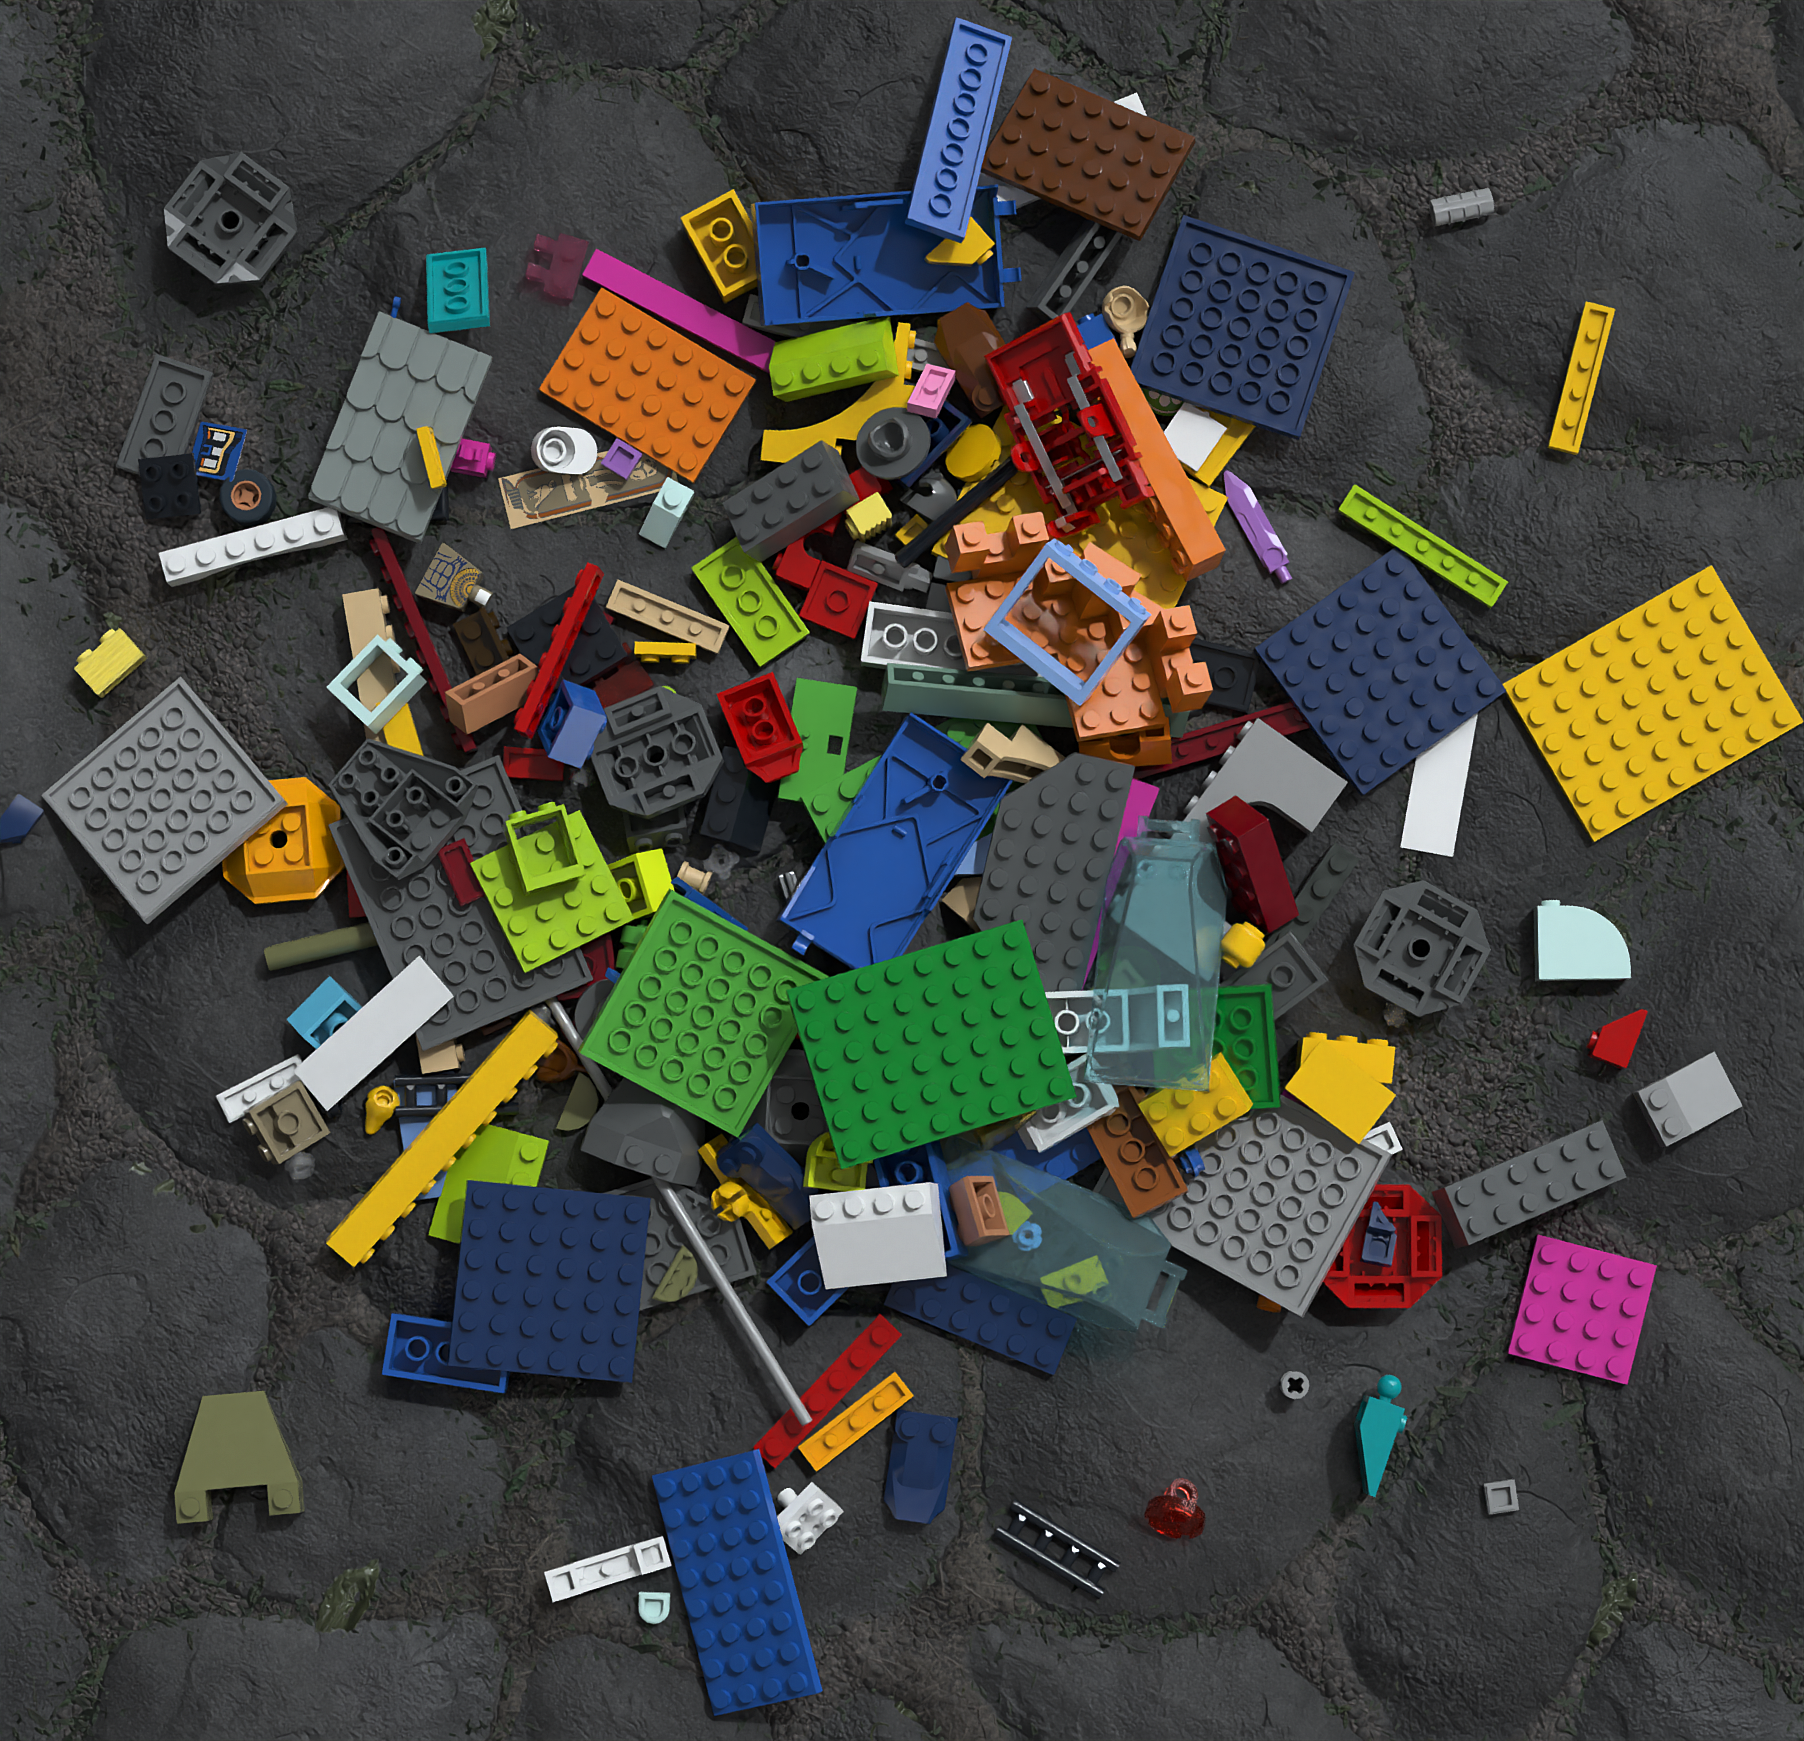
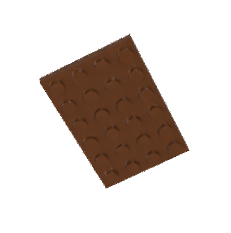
[981,68,1196,241]

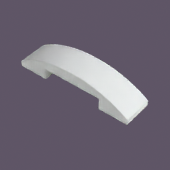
[544,1536,671,1602]

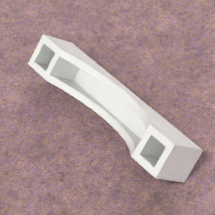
[159,507,347,587]

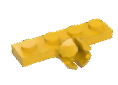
[697,1134,793,1250]

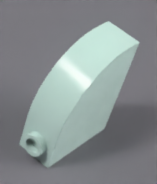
[1534,900,1631,981]

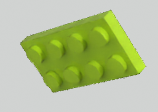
[691,537,810,668]

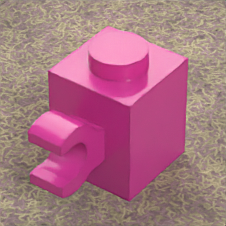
[450,439,496,478]

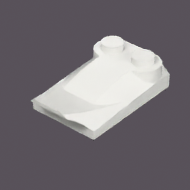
[1011,1053,1120,1153]

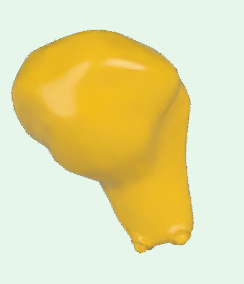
[365,1086,400,1135]

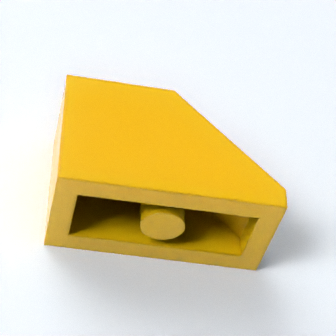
[924,217,995,267]

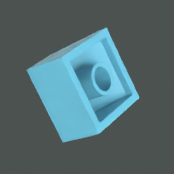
[287,976,362,1049]

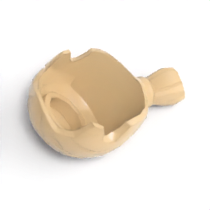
[1102,286,1149,358]

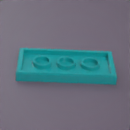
[426,248,490,333]

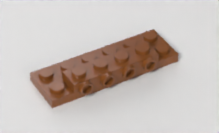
[1065,1054,1189,1220]

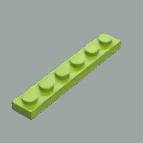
[1338,484,1508,609]

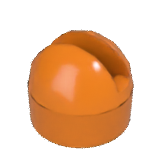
[1257,1295,1282,1312]

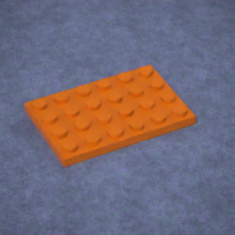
[539,287,756,484]

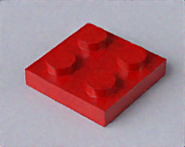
[799,560,878,640]

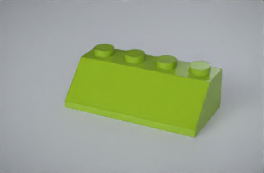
[769,316,899,402]

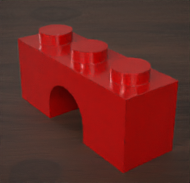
[773,511,843,592]

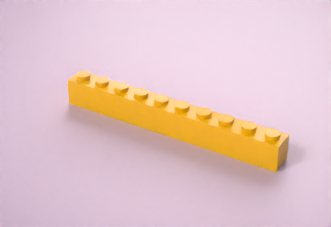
[326,1009,558,1267]

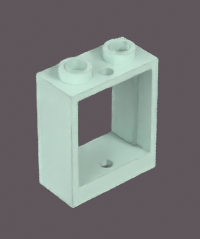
[327,634,427,734]

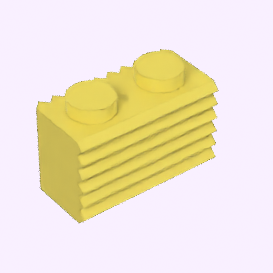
[844,492,892,543]
[74,628,147,698]

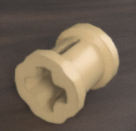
[677,861,713,895]

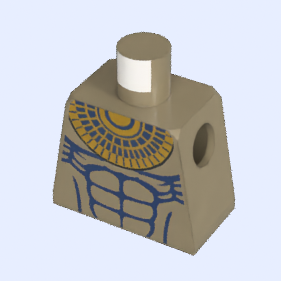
[415,542,493,613]

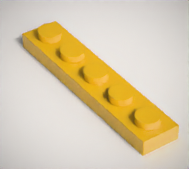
[1547,301,1615,455]

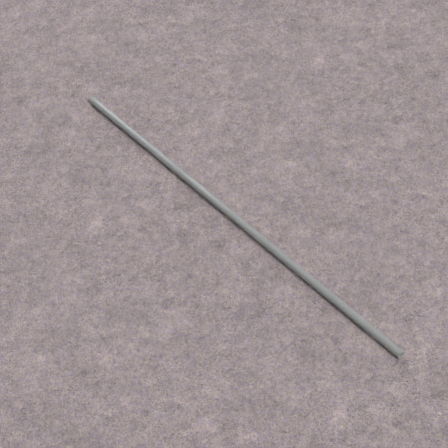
[545,996,812,1427]

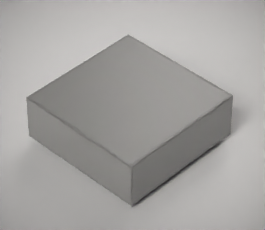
[1483,1479,1519,1514]

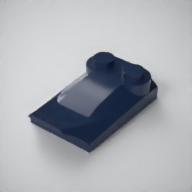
[717,1123,819,1230]
[884,1409,958,1524]

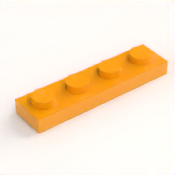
[798,1372,914,1472]

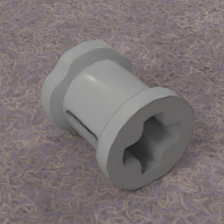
[1280,1371,1309,1399]

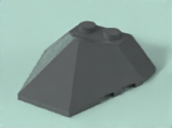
[580,1077,705,1187]

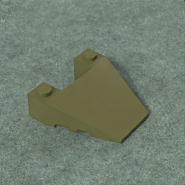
[175,1391,305,1524]

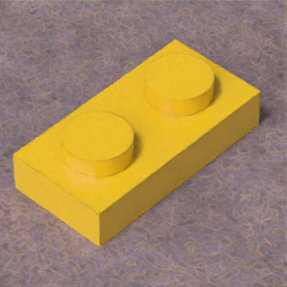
[634,642,697,664]

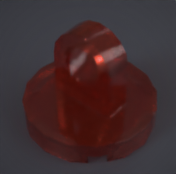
[1144,1478,1206,1539]

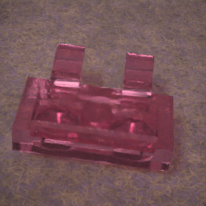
[525,233,589,301]

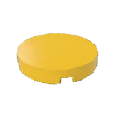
[945,424,1002,482]

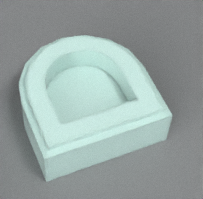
[639,1592,670,1624]

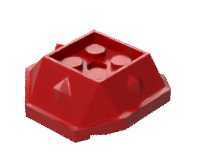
[1323,1184,1442,1308]

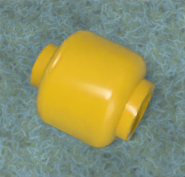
[1219,922,1265,969]

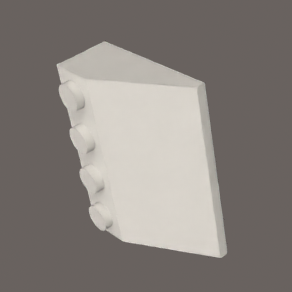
[809,1182,947,1289]

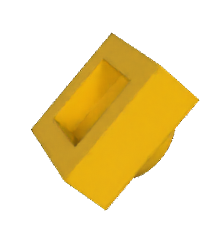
[895,514,928,546]

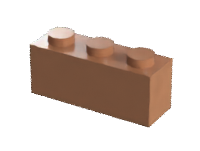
[445,654,538,734]

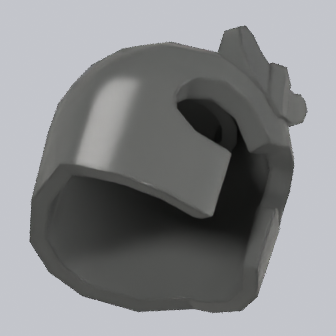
[899,468,957,526]

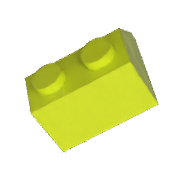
[607,848,674,924]

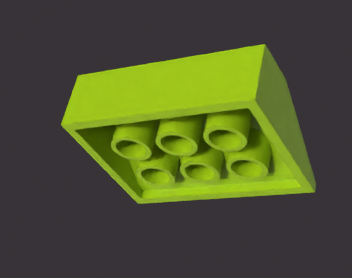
[428,1124,550,1244]

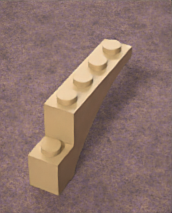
[960,723,1065,783]

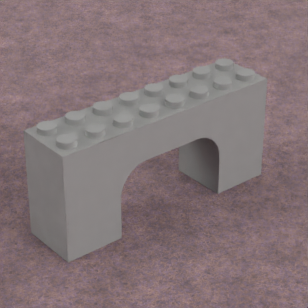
[1113,718,1348,983]

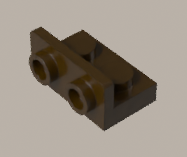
[453,607,514,675]

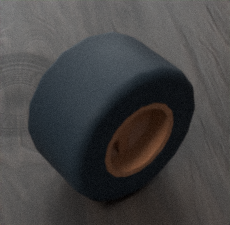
[219,469,277,526]

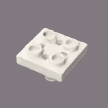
[777,1482,844,1555]

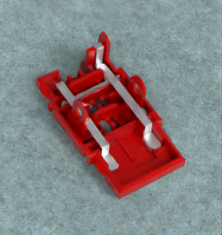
[984,312,1155,540]

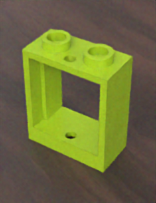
[502,802,586,895]

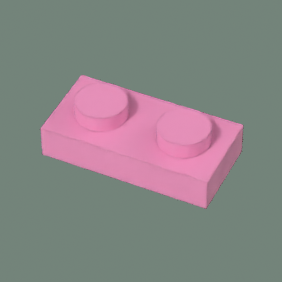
[907,364,955,419]

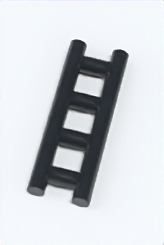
[395,1073,519,1118]
[993,1499,1121,1599]

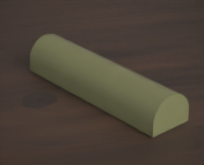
[264,922,378,971]

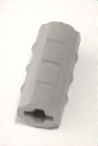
[1429,188,1494,227]

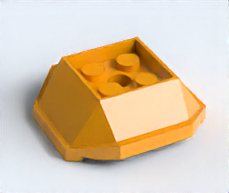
[222,777,346,905]

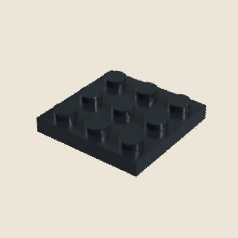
[507,586,630,703]

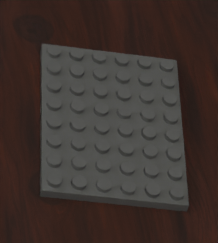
[328,755,593,1052]

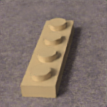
[606,580,730,654]

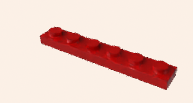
[514,562,604,740]
[753,1314,902,1468]

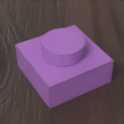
[601,438,643,481]

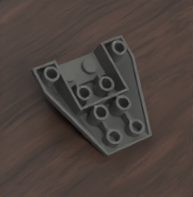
[328,738,478,880]

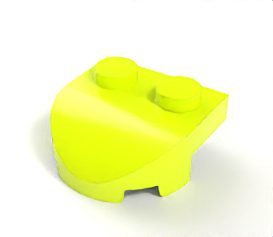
[803,1131,873,1192]

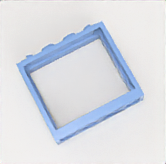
[983,538,1151,706]

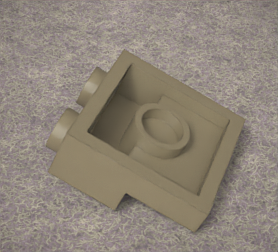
[242,1080,330,1164]

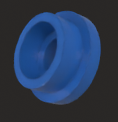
[1179,1147,1205,1178]

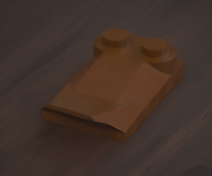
[933,302,1006,420]

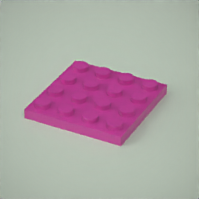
[1507,1234,1657,1385]

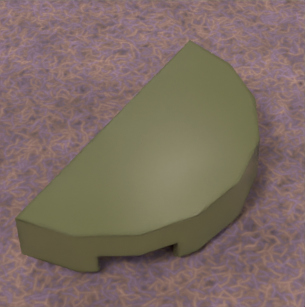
[556,1072,599,1131]
[652,1245,698,1302]

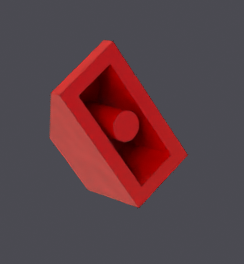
[1586,1009,1648,1069]

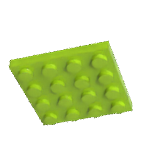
[470,810,634,974]

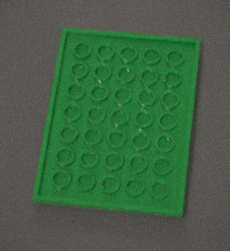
[786,919,1077,1170]

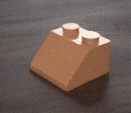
[948,1176,1010,1246]

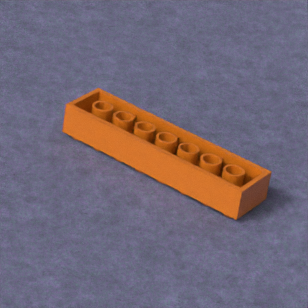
[1088,338,1226,582]

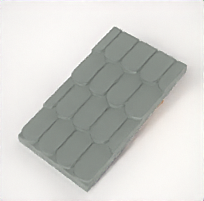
[308,311,492,544]

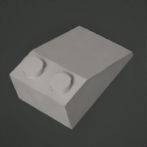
[1633,1052,1742,1147]

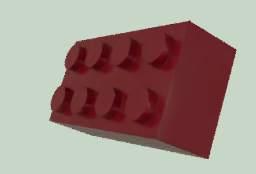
[1206,796,1299,933]

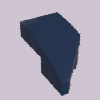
[0,794,44,844]
[1360,1201,1397,1268]

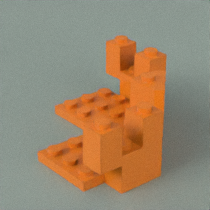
[944,512,1213,742]

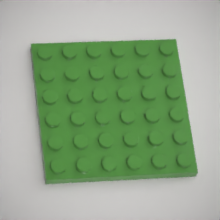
[578,889,829,1137]

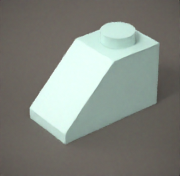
[639,477,694,549]

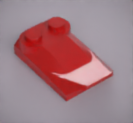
[716,672,804,783]

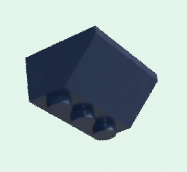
[892,401,972,492]

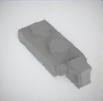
[847,541,934,592]

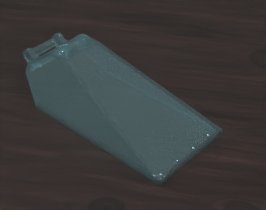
[1084,815,1228,1092]
[943,1135,1187,1332]

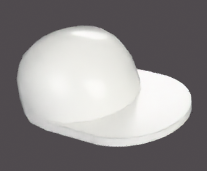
[531,427,597,474]

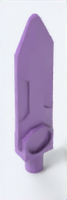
[1224,470,1292,584]

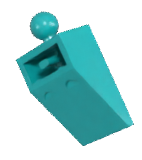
[1354,1375,1407,1497]

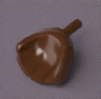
[535,1039,588,1083]

